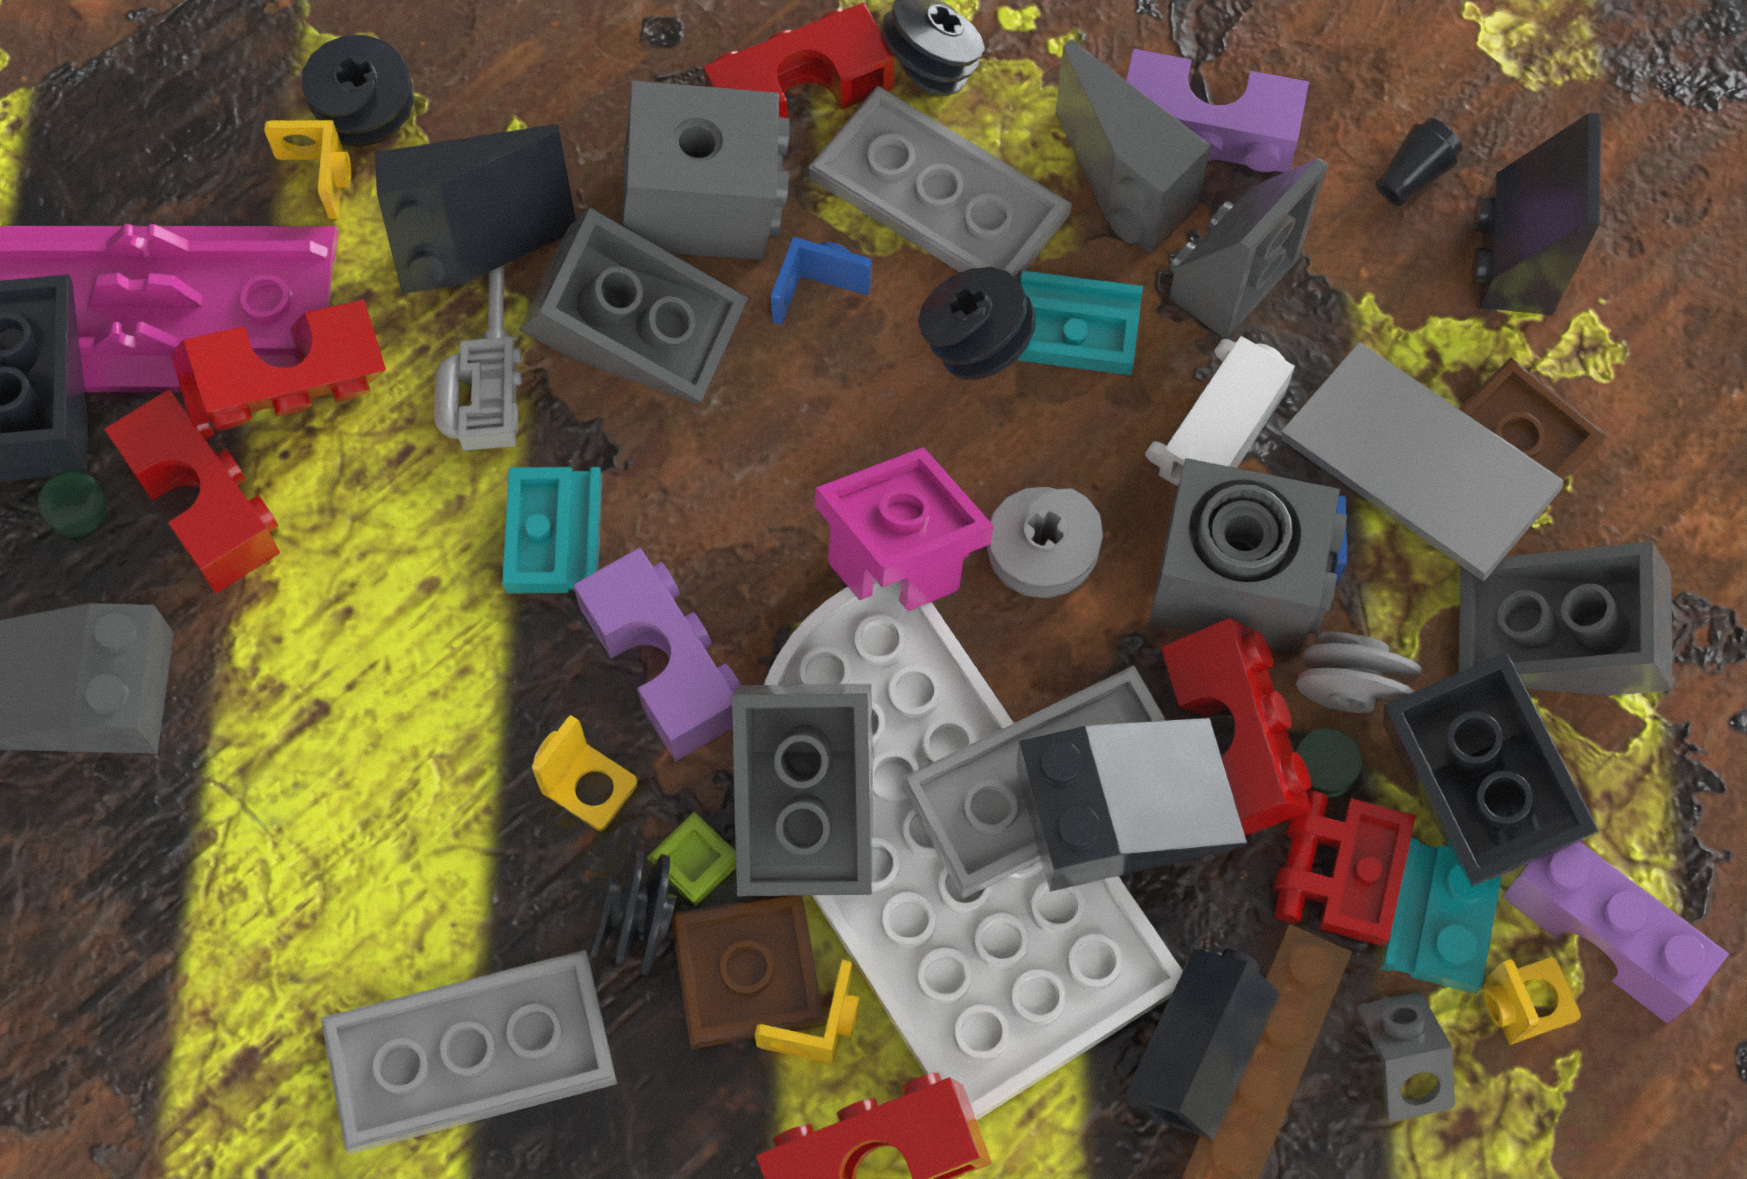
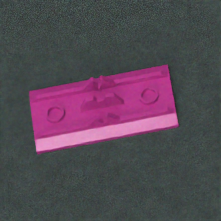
[0,224,339,392]

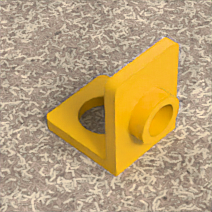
[264,120,351,219]
[532,715,638,831]
[1483,957,1581,1045]
[755,960,860,1064]

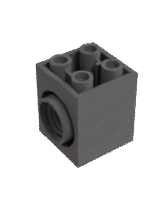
[621,80,789,260]
[1149,458,1347,655]

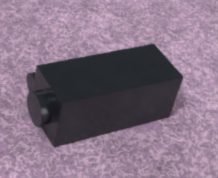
[1125,948,1280,1140]

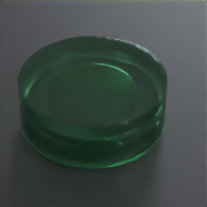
[38,471,107,537]
[1296,728,1362,797]

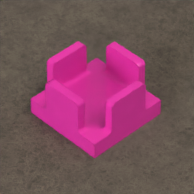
[814,447,994,611]

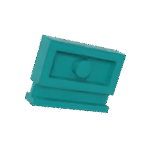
[1017,270,1143,375]
[502,467,602,593]
[1380,838,1502,994]

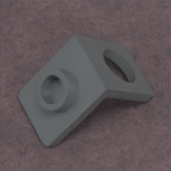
[1358,992,1455,1121]

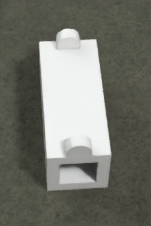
[1145,336,1295,486]

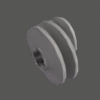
[986,487,1103,598]
[1295,632,1422,713]

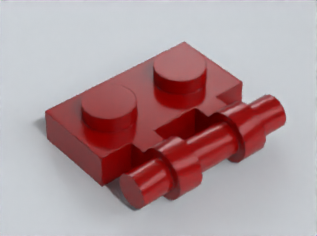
[1273,790,1416,947]

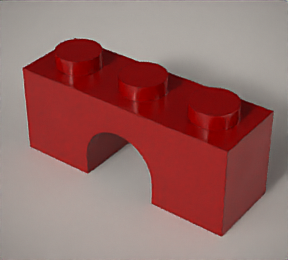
[703,2,894,118]
[170,299,386,430]
[104,389,280,594]
[1161,618,1312,836]
[756,1073,992,1179]

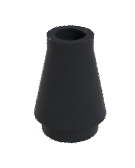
[1375,118,1463,206]

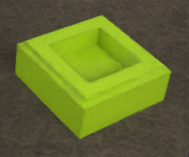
[647,812,736,908]

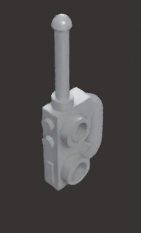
[434,264,522,451]

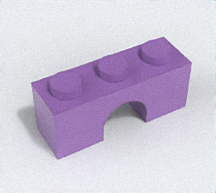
[1126,49,1309,172]
[573,547,740,761]
[1502,842,1729,1024]

